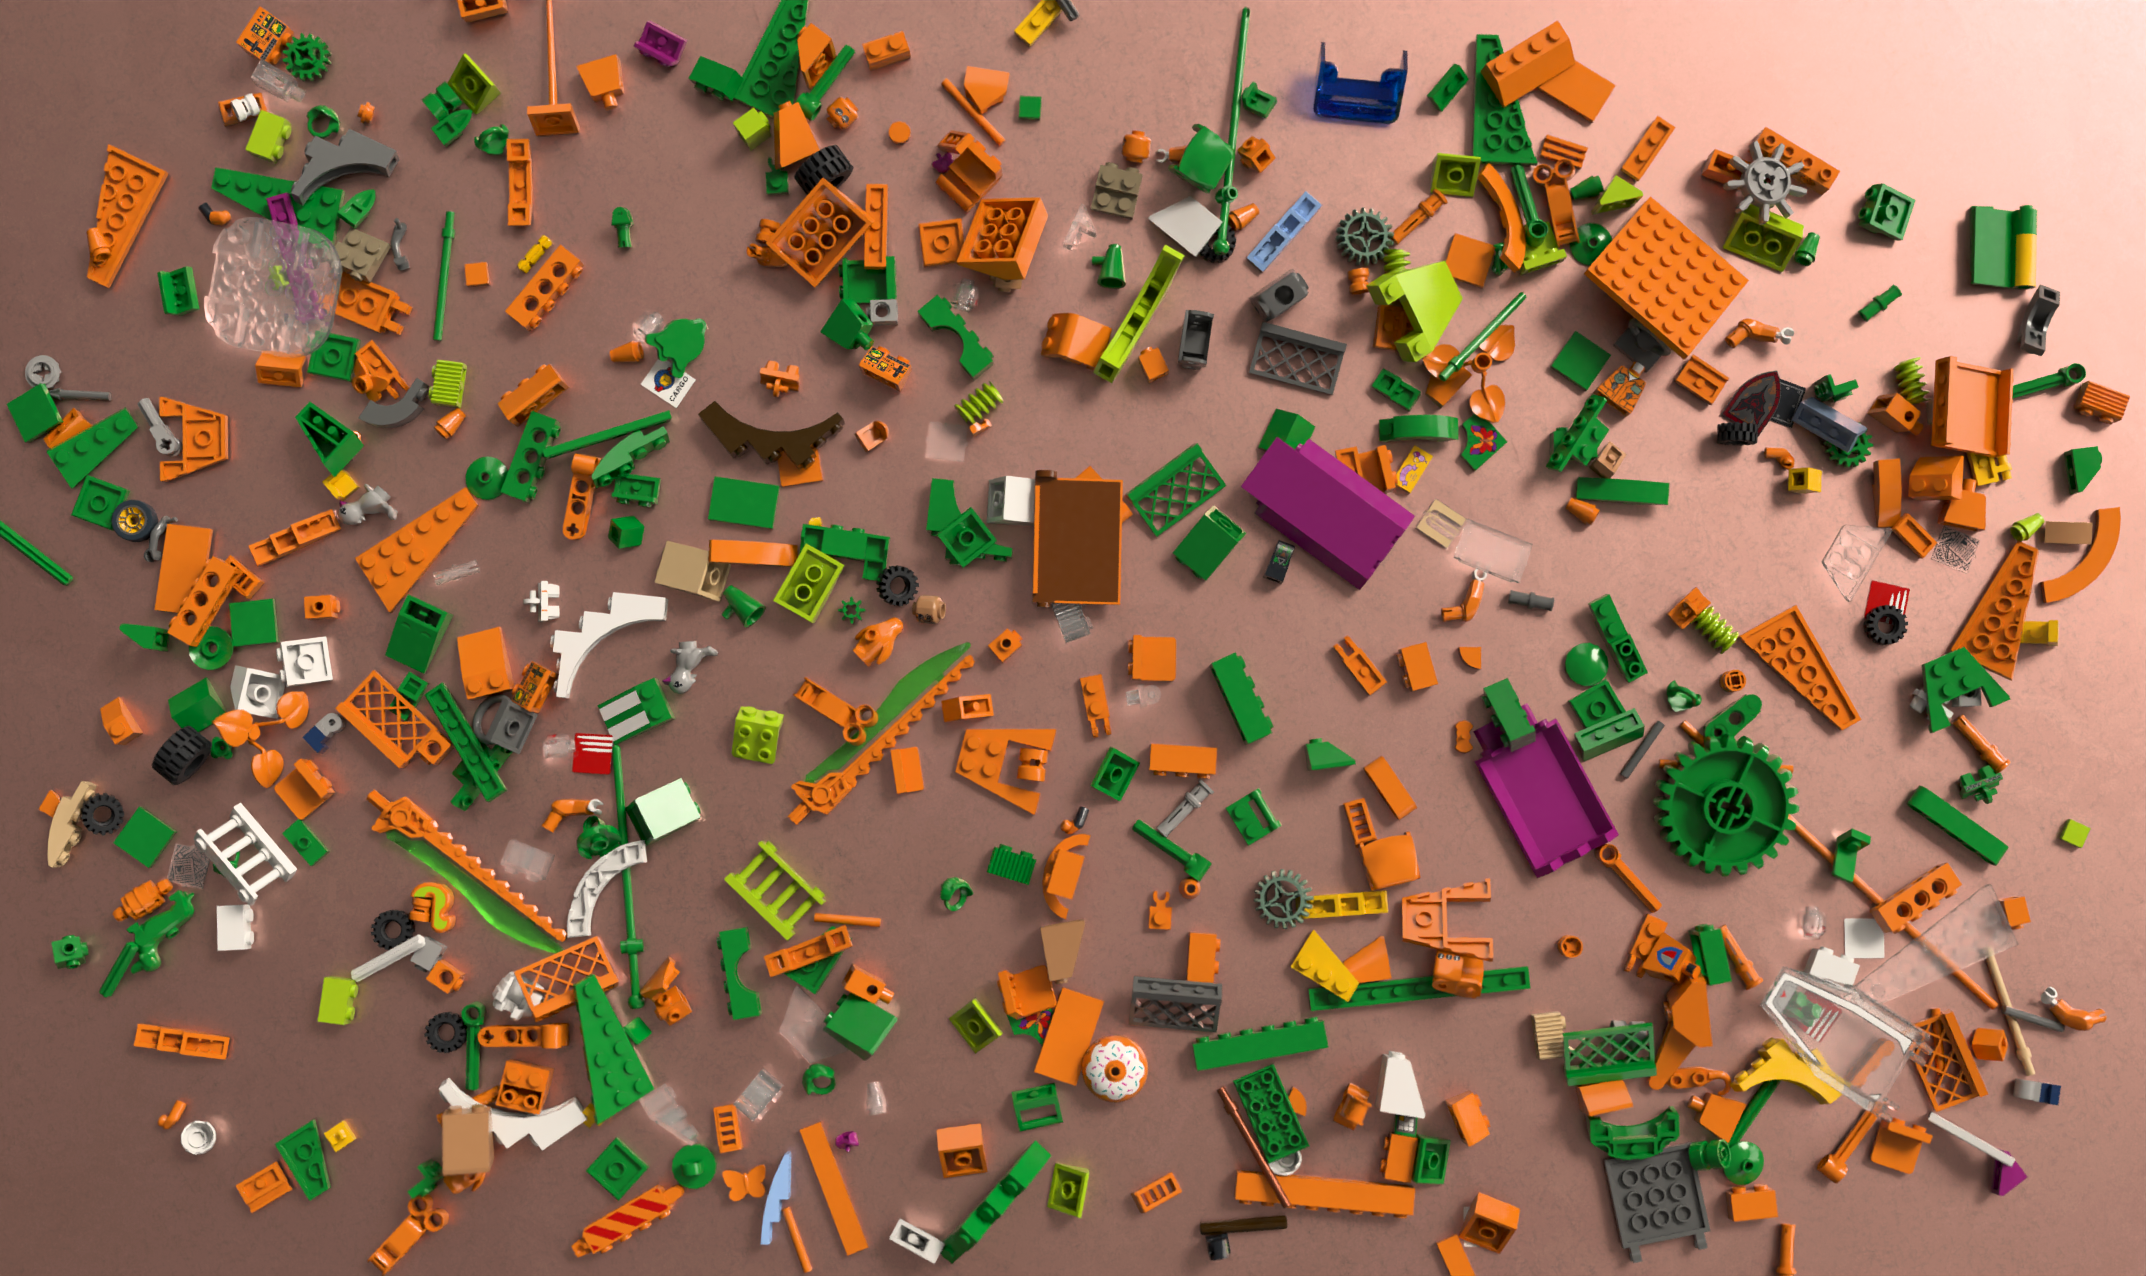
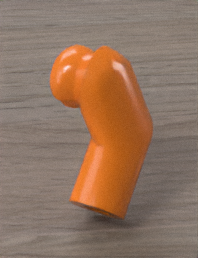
[1764,447,1795,470]
[158,1100,187,1130]

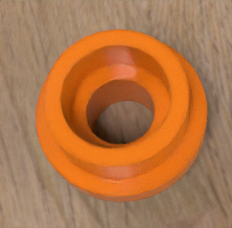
[357,102,375,123]

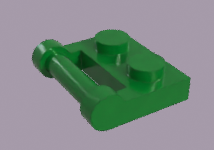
[1225,788,1282,846]

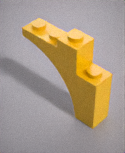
[1730,1037,1845,1105]

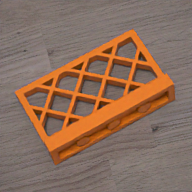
[335,670,439,768]
[514,936,619,1023]
[1900,1009,1988,1112]

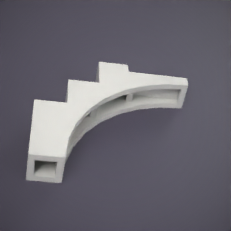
[550,592,669,699]
[439,1078,587,1150]

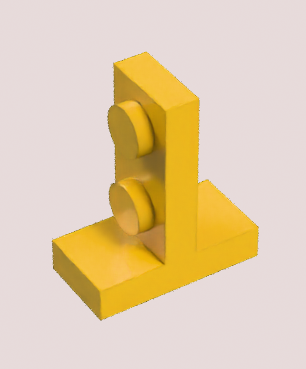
[2020,620,2059,646]

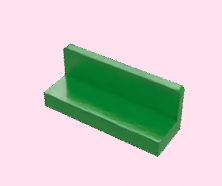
[1574,708,1645,761]

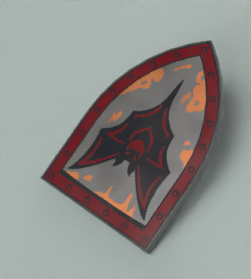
[1721,370,1781,437]

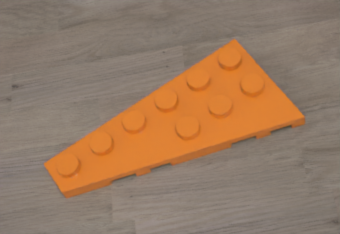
[87,144,169,288]
[1951,541,2039,681]
[1738,605,1862,731]

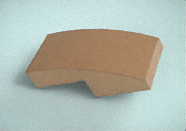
[2044,521,2093,544]

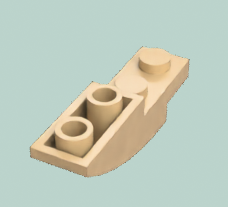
[48,781,97,868]

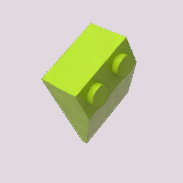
[773,544,844,624]

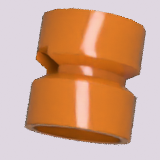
[1017,748,1048,782]

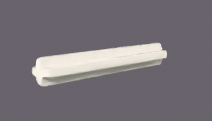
[351,935,425,982]

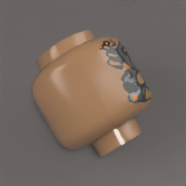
[912,595,946,624]

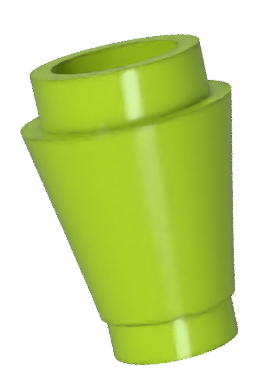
[2010,513,2045,542]

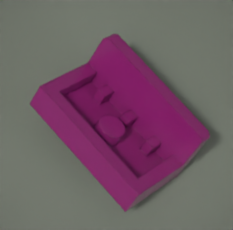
[634,21,688,67]

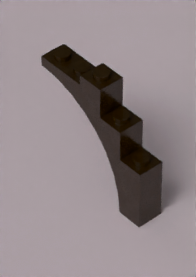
[698,401,845,470]

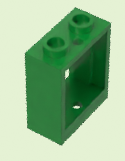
[1689,924,1732,986]

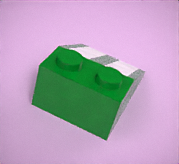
[597,678,675,745]

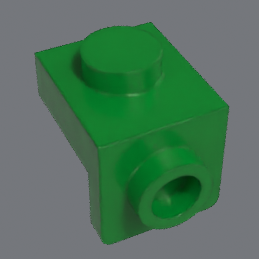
[1241,82,1277,119]

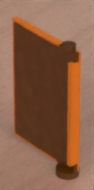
[1032,470,1123,607]

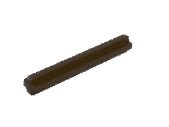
[1200,1215,1288,1235]

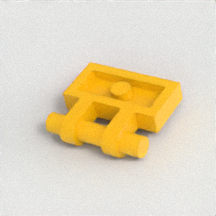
[1967,452,2012,487]

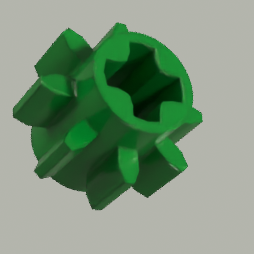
[838,597,866,624]

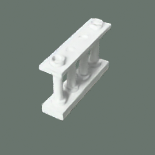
[193,803,297,906]

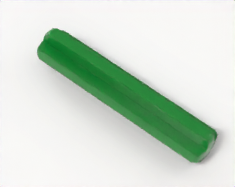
[99,941,138,998]

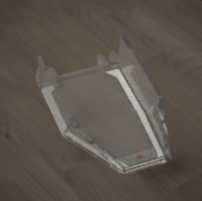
[1760,967,1933,1122]

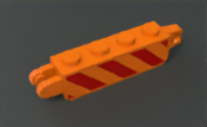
[571,1184,685,1257]

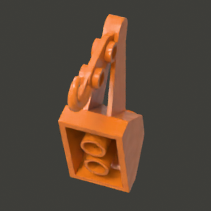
[1647,972,1732,1096]

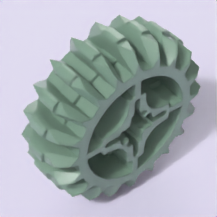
[1335,207,1394,266]
[1254,869,1314,929]

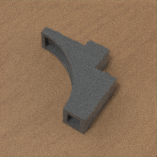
[291,129,399,205]

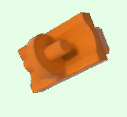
[760,360,800,398]
[1667,587,1711,630]

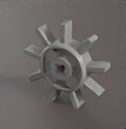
[1723,141,1807,225]

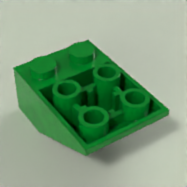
[385,594,454,674]

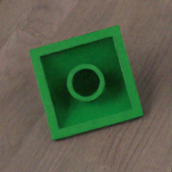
[1258,408,1315,452]
[168,677,227,732]
[1090,747,1140,801]
[1412,1134,1451,1184]

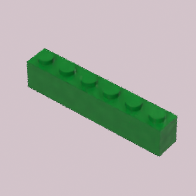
[1192,1017,1329,1071]

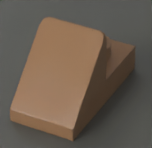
[1589,441,1627,479]

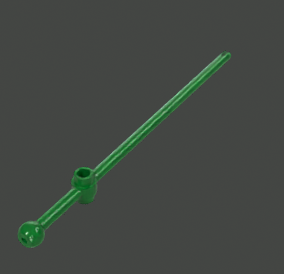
[1213,7,1250,255]
[612,745,645,1009]

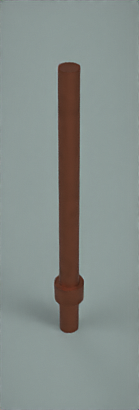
[1217,1087,1291,1209]

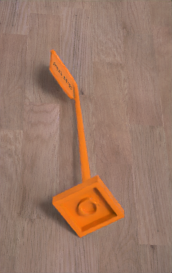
[527,0,579,136]

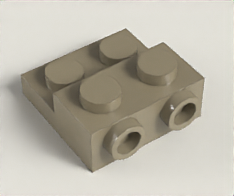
[1091,162,1143,220]
[327,227,391,283]

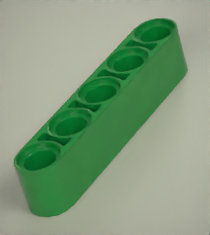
[1906,785,2009,866]

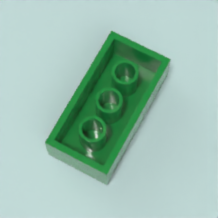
[1209,652,1274,745]

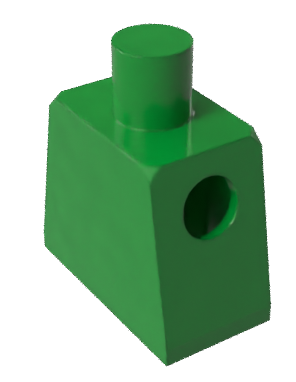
[820,299,874,351]

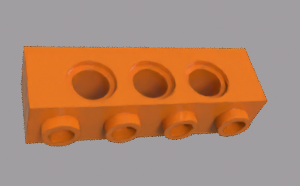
[1748,127,1840,195]
[505,245,584,331]
[167,556,242,647]
[1869,862,1962,934]

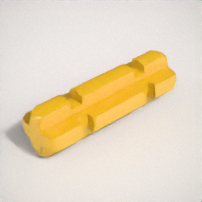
[517,235,552,273]

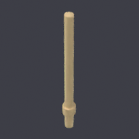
[1982,946,2035,1076]

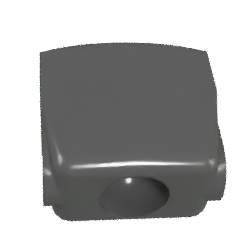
[1249,269,1309,322]
[1178,310,1214,370]

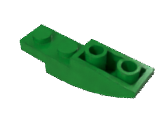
[591,426,670,488]
[1588,594,1648,683]

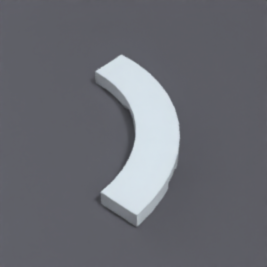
[567,840,647,938]

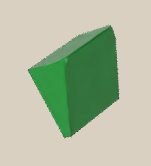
[623,1017,652,1045]

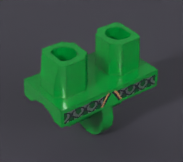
[1958,765,2003,804]

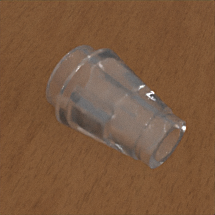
[866,1082,888,1116]

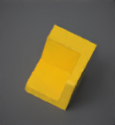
[322,469,360,501]

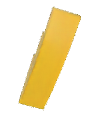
[1295,890,1388,919]

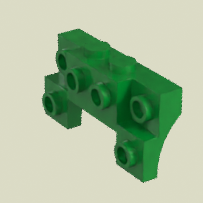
[799,524,891,581]

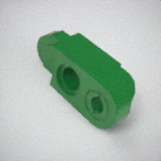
[1703,694,1762,743]

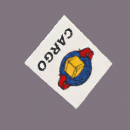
[641,359,696,408]

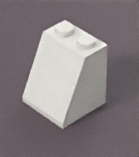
[986,476,1035,526]
[1375,1051,1425,1118]

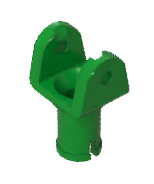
[612,207,634,248]

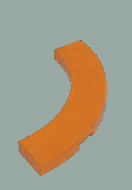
[1477,163,1526,273]
[2040,507,2121,603]

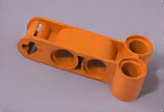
[1533,159,1580,248]
[563,453,602,539]
[793,677,878,746]
[478,1023,569,1048]
[1333,1083,1372,1130]
[367,1194,449,1276]

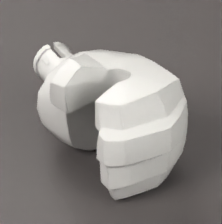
[492,972,556,1021]

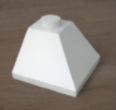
[230,665,285,719]

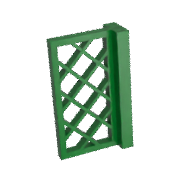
[1125,443,1227,537]
[1562,1022,1657,1086]

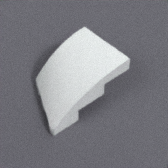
[1148,196,1223,257]

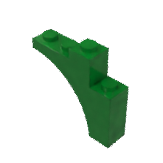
[926,478,1013,566]

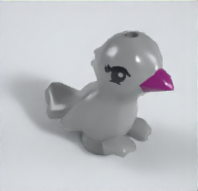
[338,483,398,525]
[662,641,718,694]

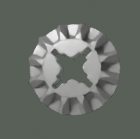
[25,355,62,389]

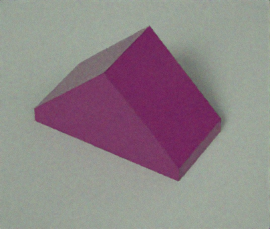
[1991,1148,2028,1196]

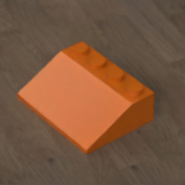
[766,178,875,287]
[957,197,1048,280]

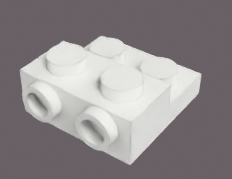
[276,636,333,687]

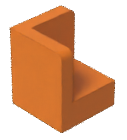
[1972,1028,2008,1061]

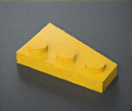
[1291,929,1359,1002]

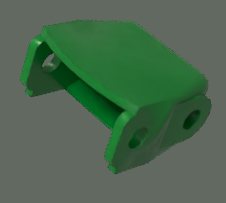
[1168,124,1234,193]

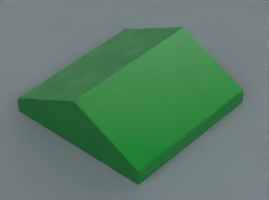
[937,507,997,568]

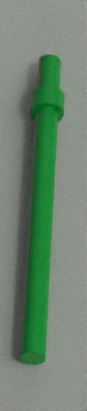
[433,211,455,341]
[1439,292,1527,381]

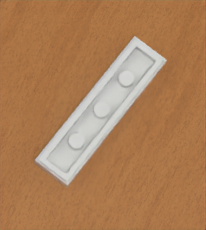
[1928,1111,2015,1167]

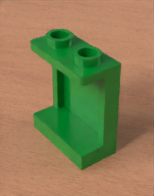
[839,256,897,305]

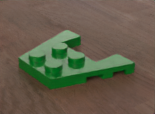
[1922,647,2011,733]

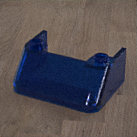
[1313,42,1408,124]

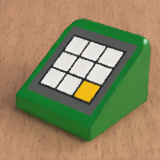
[1392,1114,1418,1137]

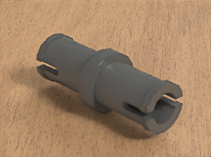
[1508,590,1554,611]

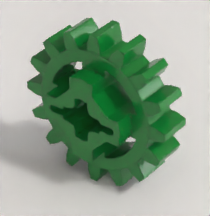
[283,33,332,81]
[1823,422,1873,468]

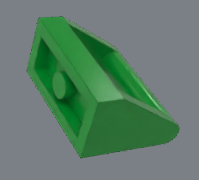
[119,624,170,652]
[1012,1083,1063,1132]

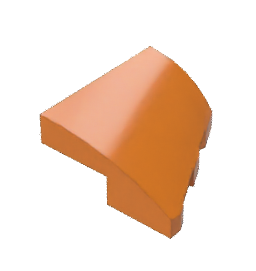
[1425,367,1472,409]
[1343,936,1391,983]

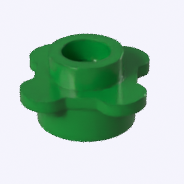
[211,737,233,759]

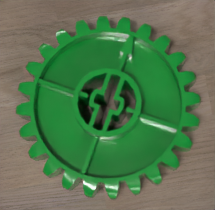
[1653,733,1800,877]

